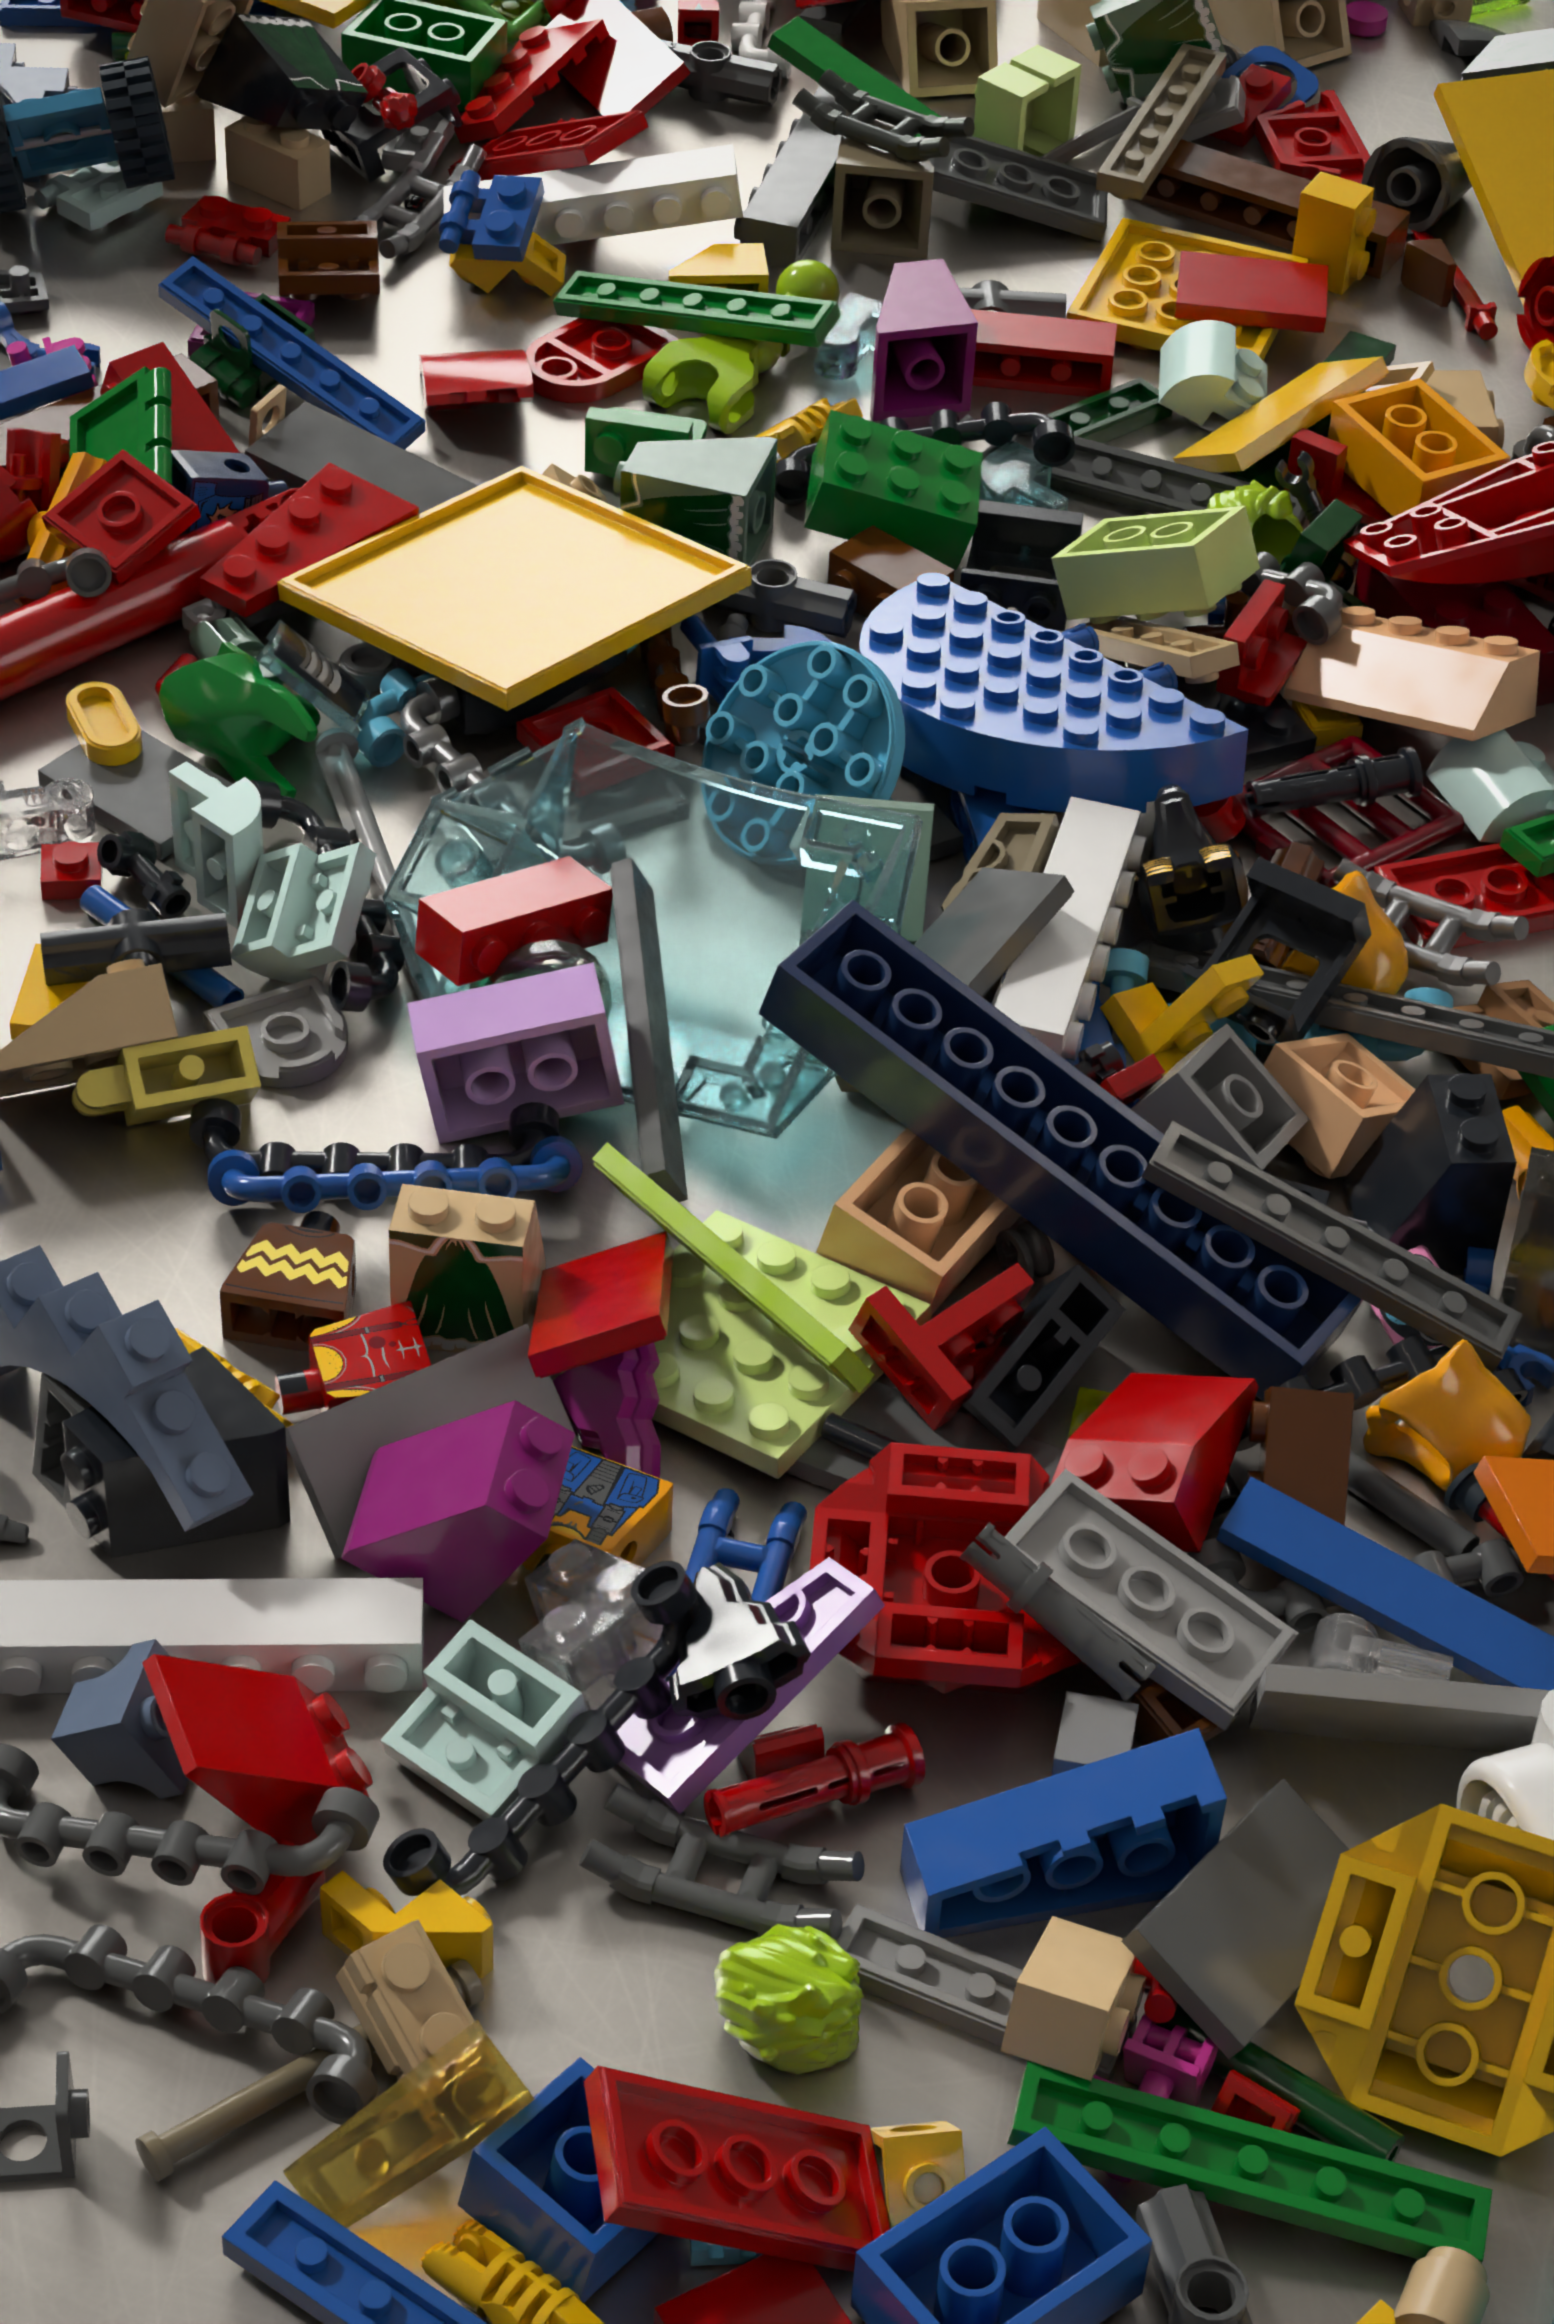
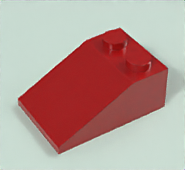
[1051,1373,1259,1553]
[142,1654,373,1845]

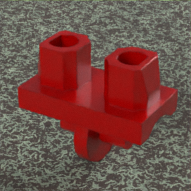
[6,428,70,512]

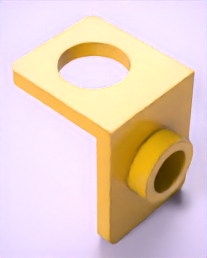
[870,2121,966,2228]

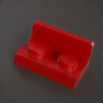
[1216,579,1308,707]

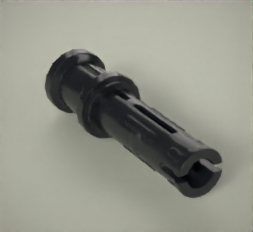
[1245,746,1423,818]

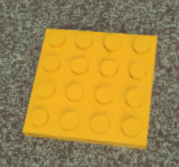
[1066,217,1309,360]

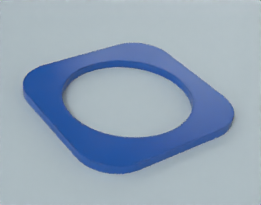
[1221,46,1319,110]

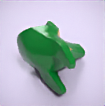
[159,642,321,798]

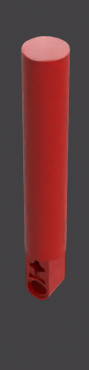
[0,488,300,702]

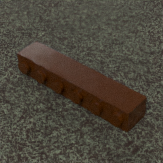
[1133,139,1411,280]

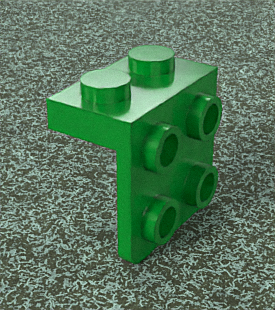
[584,407,707,478]

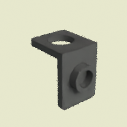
[0,2051,90,2183]

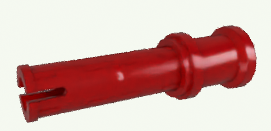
[704,1722,926,1837]

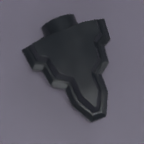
[669,1562,811,1720]

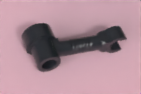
[1275,451,1359,591]

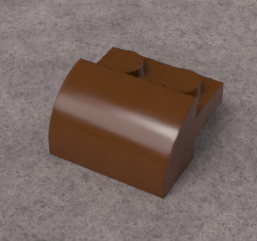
[277,221,380,301]

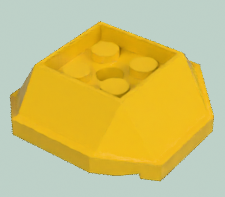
[1294,1804,1554,2157]

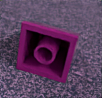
[870,258,978,422]
[341,1400,575,1623]

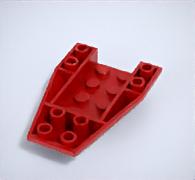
[1342,441,1554,584]

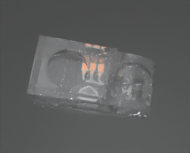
[0,778,95,861]

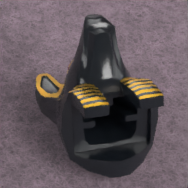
[1133,784,1248,953]

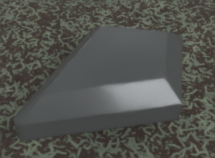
[0,265,49,315]

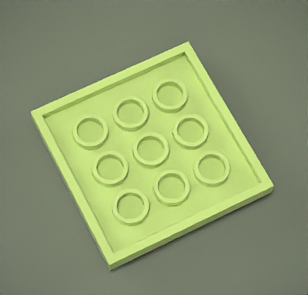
[561,1210,932,1479]

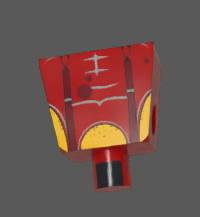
[275,1301,431,1415]

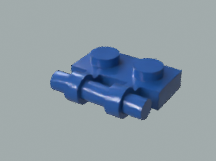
[439,170,545,262]

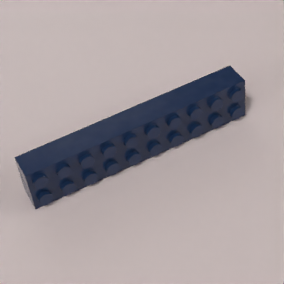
[758,899,1363,1401]

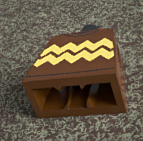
[220,1211,356,1353]

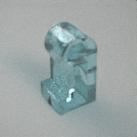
[814,292,883,380]

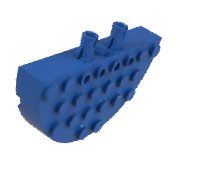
[859,573,1249,813]

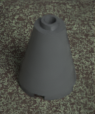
[1361,137,1472,235]

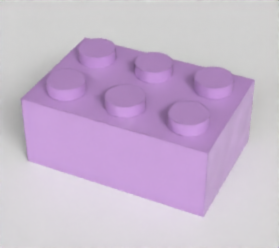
[407,962,624,1144]

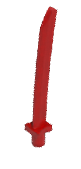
[1411,230,1498,340]

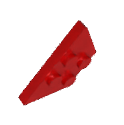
[1254,90,1370,184]

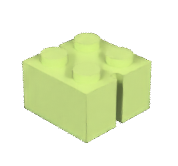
[972,45,1082,157]

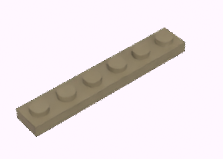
[1096,43,1228,200]

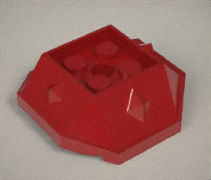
[809,1442,1082,1694]

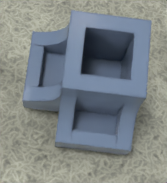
[51,1639,189,1799]

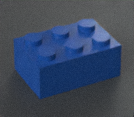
[851,2126,1152,2324]

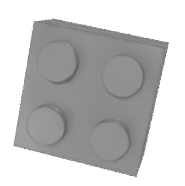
[1131,1023,1309,1170]

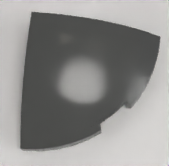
[1429,19,1508,56]

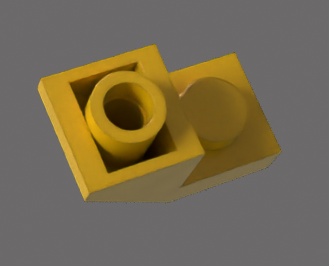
[449,231,566,296]
[320,1870,494,1978]

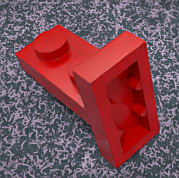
[848,1262,1035,1431]

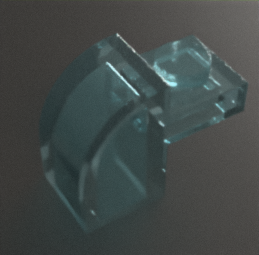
[979,440,1069,511]

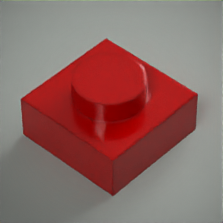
[40,841,103,900]

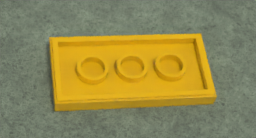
[1173,356,1389,473]

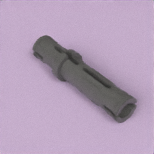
[959,1522,1156,1701]

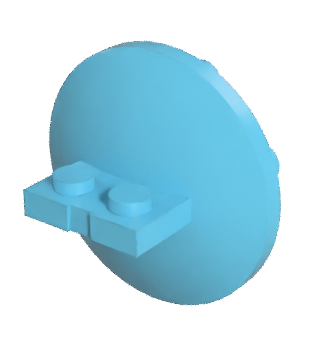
[701,641,905,870]

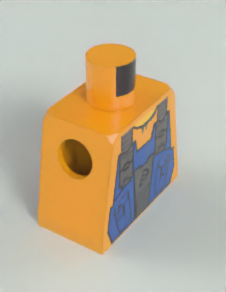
[522,1446,673,1604]

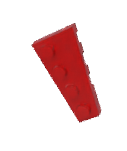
[454,18,609,144]
[200,462,419,618]

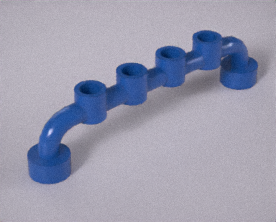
[207,1136,583,1213]

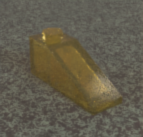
[283,2019,535,2228]

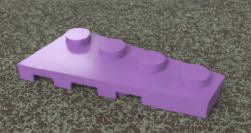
[617,1557,885,1814]

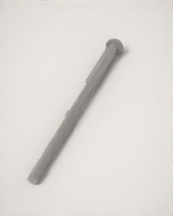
[315,728,442,1001]

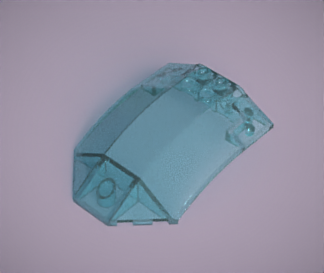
[382,717,923,1139]

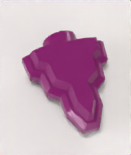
[553,1343,661,1478]

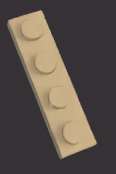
[1071,616,1240,684]

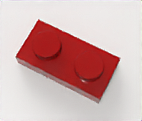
[1209,64,1291,148]

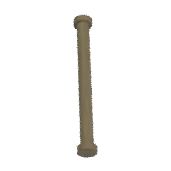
[135,1959,484,2182]

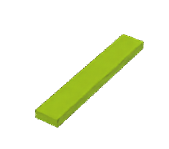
[592,1142,875,1394]

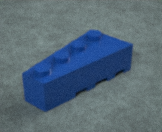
[900,1728,1227,1938]

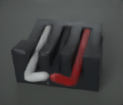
[404,194,427,211]

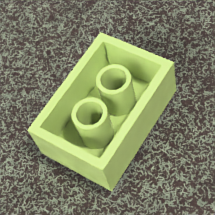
[1051,506,1260,624]

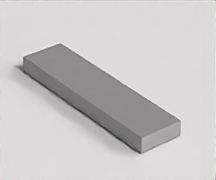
[836,1903,1138,2081]

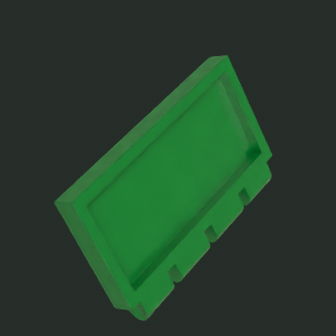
[69,366,172,485]

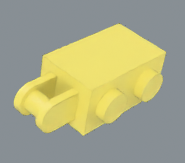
[72,1025,261,1126]

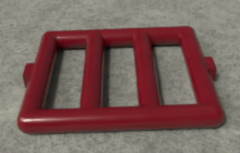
[1235,736,1465,888]

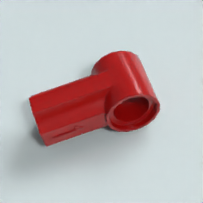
[200,1840,325,1984]

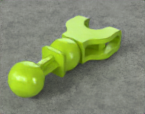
[642,259,840,434]

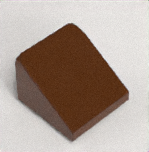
[1400,239,1457,307]

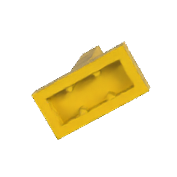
[1100,954,1264,1076]

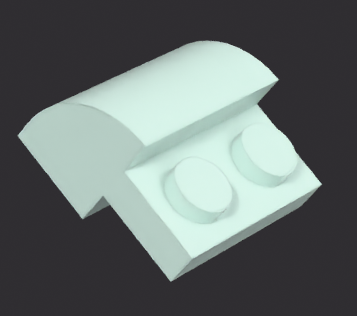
[1158,320,1267,426]
[1426,729,1554,843]
[169,761,264,929]
[231,842,377,983]
[381,1619,585,1821]

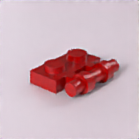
[165,195,291,266]

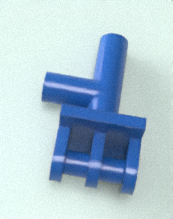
[680,615,753,705]

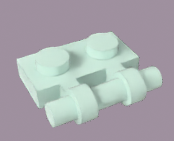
[34,161,163,231]

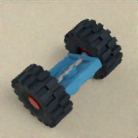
[0,56,175,214]

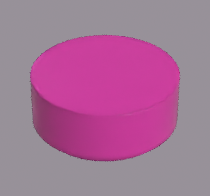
[1346,1,1388,37]

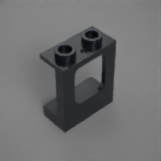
[318,47,463,183]
[960,500,1084,631]
[1182,857,1372,1044]

